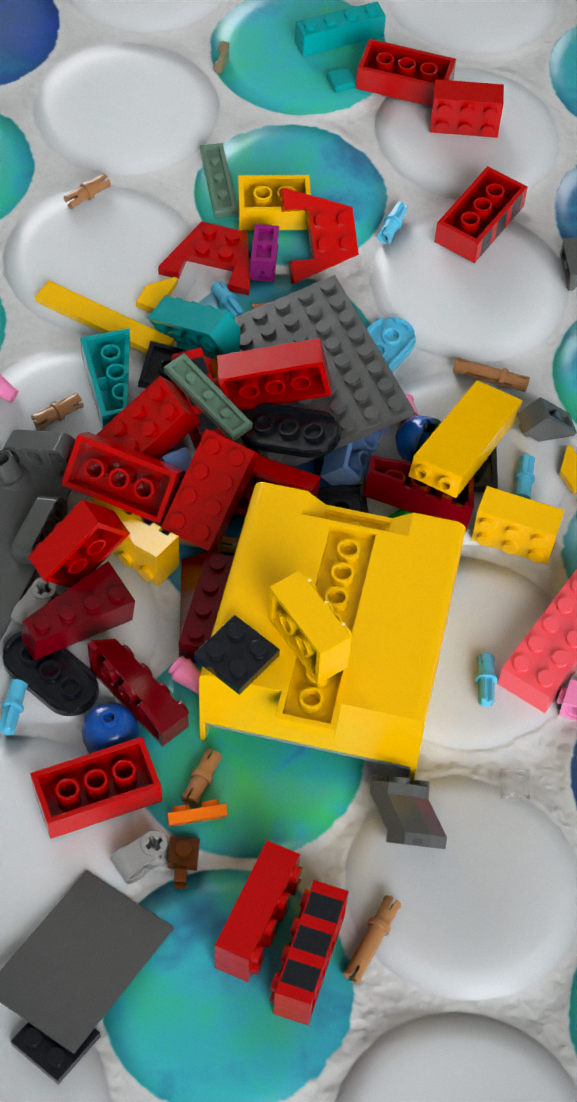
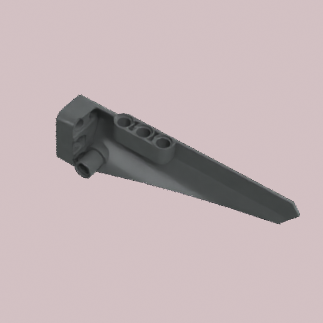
[0,429,76,641]

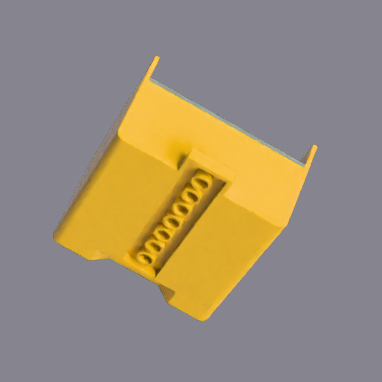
[199,482,466,784]

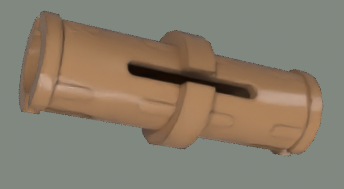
[64,173,111,209]
[31,392,84,430]
[181,749,222,807]

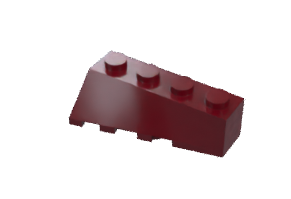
[178,551,234,664]
[87,638,189,747]

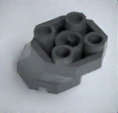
[370,775,447,849]

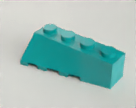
[295,2,386,56]
[148,296,241,358]
[80,328,130,429]

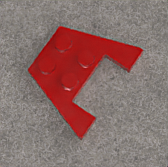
[279,188,359,284]
[158,221,250,296]

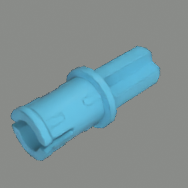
[377,201,408,244]
[210,281,245,317]
[514,453,535,499]
[475,653,497,707]
[0,679,28,736]

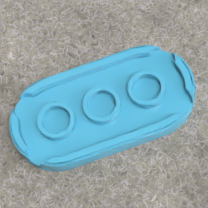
[367,317,416,373]

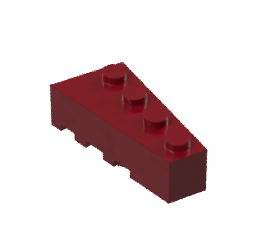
[363,455,474,531]
[21,561,135,661]

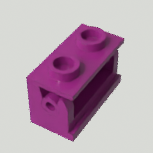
[250,224,279,282]

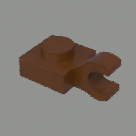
[167,836,200,889]

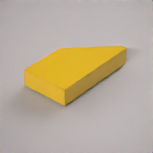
[136,277,178,313]
[559,445,577,494]

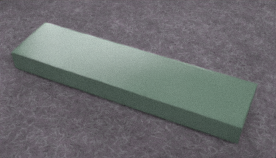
[200,143,238,219]
[164,353,253,441]

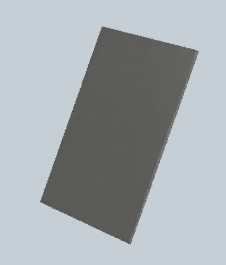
[0,870,174,1054]

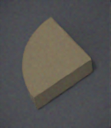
[213,41,230,74]

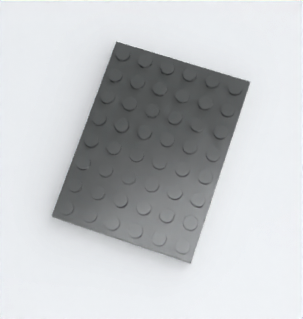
[207,275,415,467]

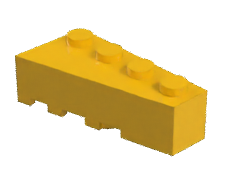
[89,498,180,586]

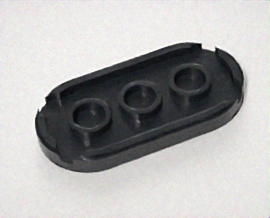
[241,403,341,458]
[3,631,99,716]

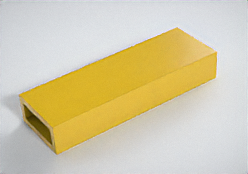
[408,380,523,498]

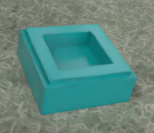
[327,67,356,93]

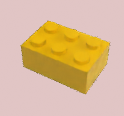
[238,175,311,231]
[471,486,565,565]
[268,570,352,684]

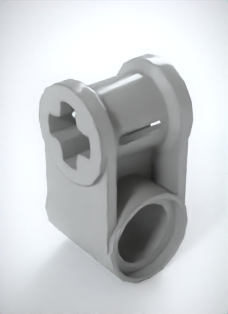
[11,577,59,625]
[110,831,169,884]

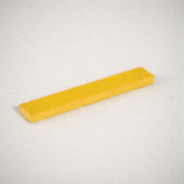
[35,280,174,354]

